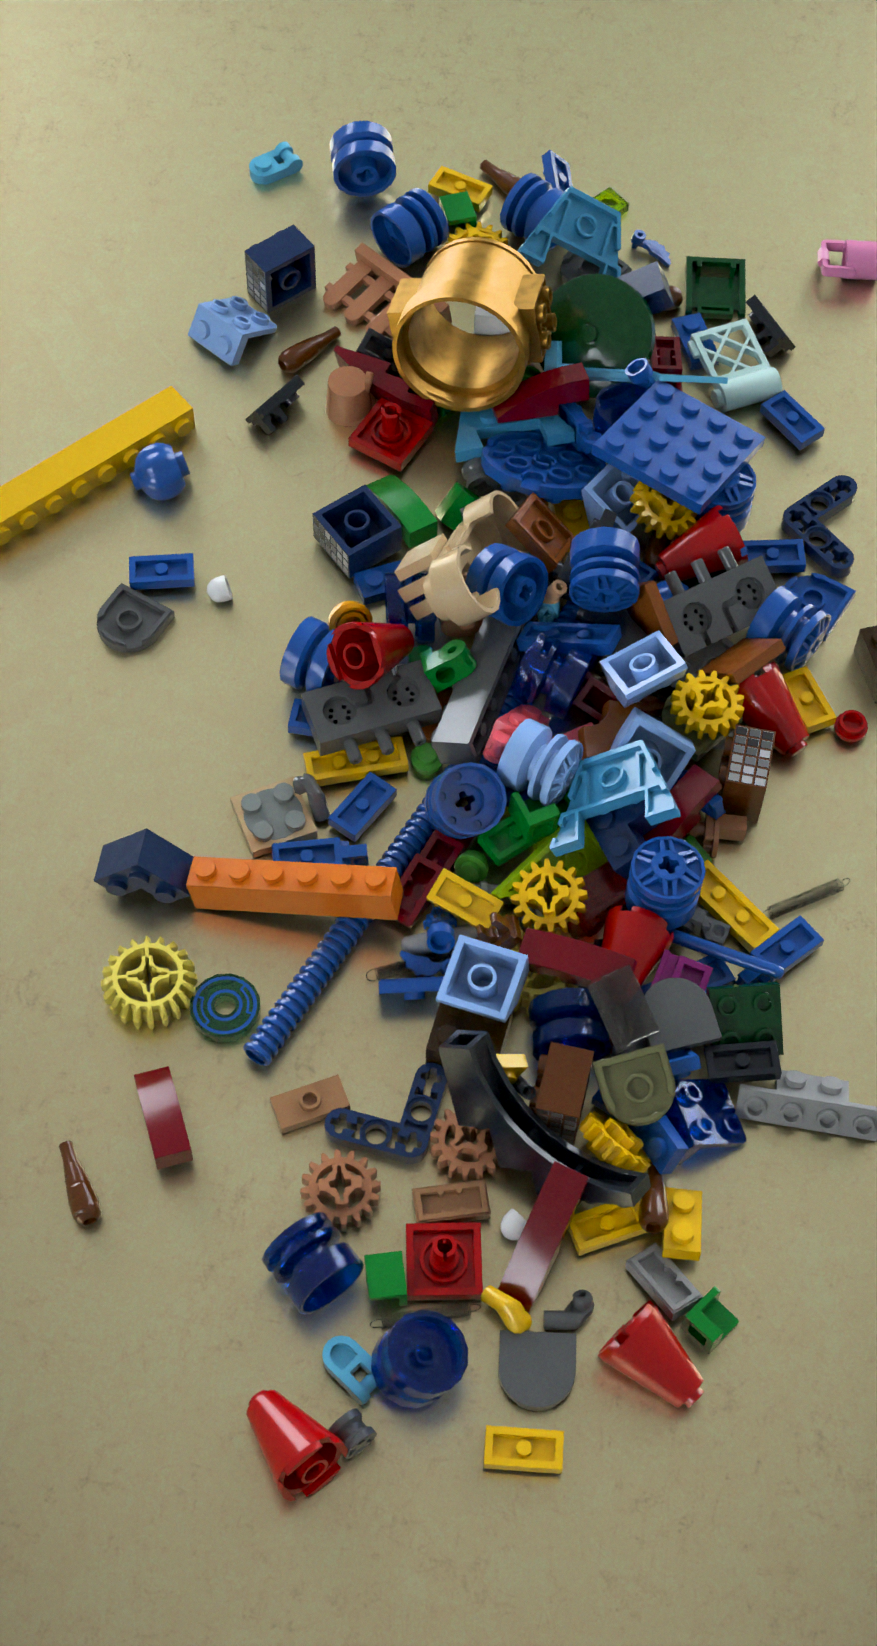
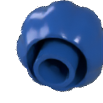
[130,443,190,501]

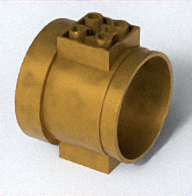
[387,237,557,412]

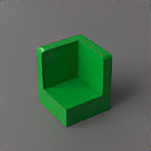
[439,191,477,227]
[435,481,481,530]
[508,791,561,843]
[364,1251,407,1306]
[681,1286,739,1354]

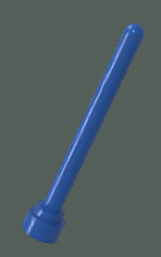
[628,910,784,979]

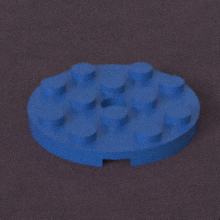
[481,431,606,504]

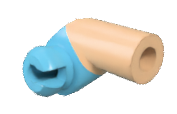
[537,579,567,622]

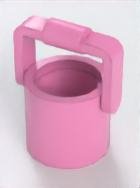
[817,240,877,280]

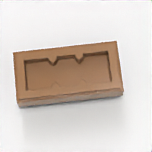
[270,1075,351,1134]
[412,1179,491,1223]

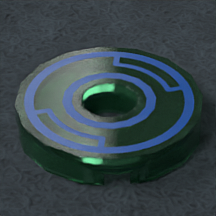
[190,973,261,1042]

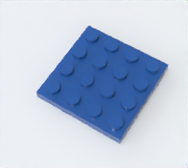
[591,379,766,515]

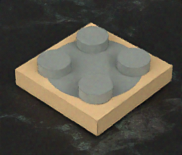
[230,776,318,858]

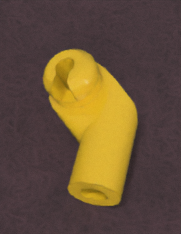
[481,1285,532,1334]

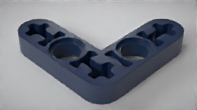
[781,475,858,578]
[325,1063,447,1164]

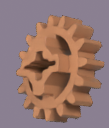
[430,1108,499,1182]
[300,1149,381,1231]

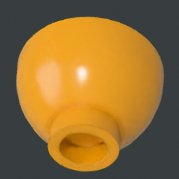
[328,600,373,631]

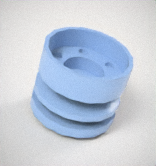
[497,718,584,806]

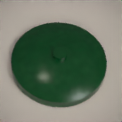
[540,274,655,399]

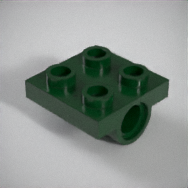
[706,982,784,1055]

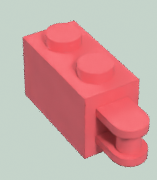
[482,704,550,764]

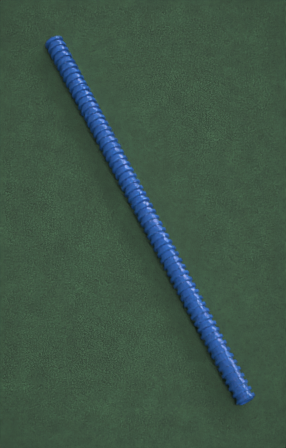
[243,600,580,1066]

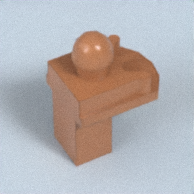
[688,814,747,858]

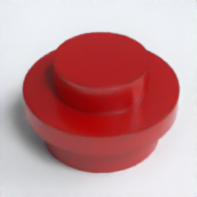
[834,710,868,742]

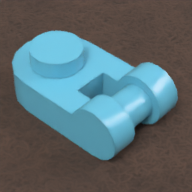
[249,141,303,185]
[322,1335,391,1406]

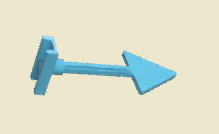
[544,341,728,384]

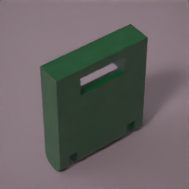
[685,256,746,320]

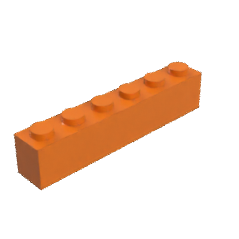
[186,856,403,920]

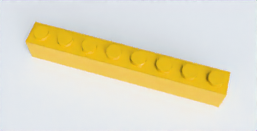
[0,386,195,545]

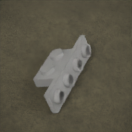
[735,1070,877,1141]

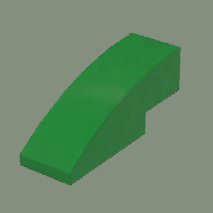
[366,474,438,549]

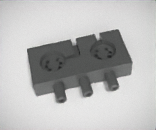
[663,546,777,658]
[301,660,442,765]

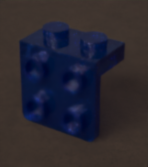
[665,1079,747,1165]

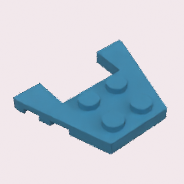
[517,186,621,278]
[455,408,575,462]
[550,739,681,857]

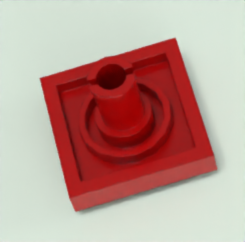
[348,397,434,472]
[406,1222,483,1301]

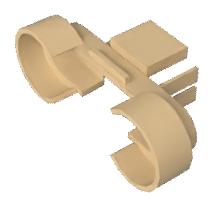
[394,490,529,627]

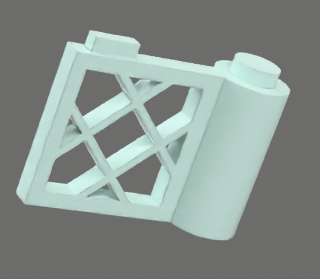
[687,318,783,412]

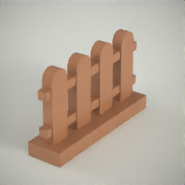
[323,242,452,340]

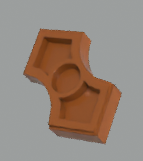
[578,700,639,760]

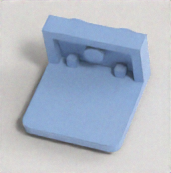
[188,296,277,366]

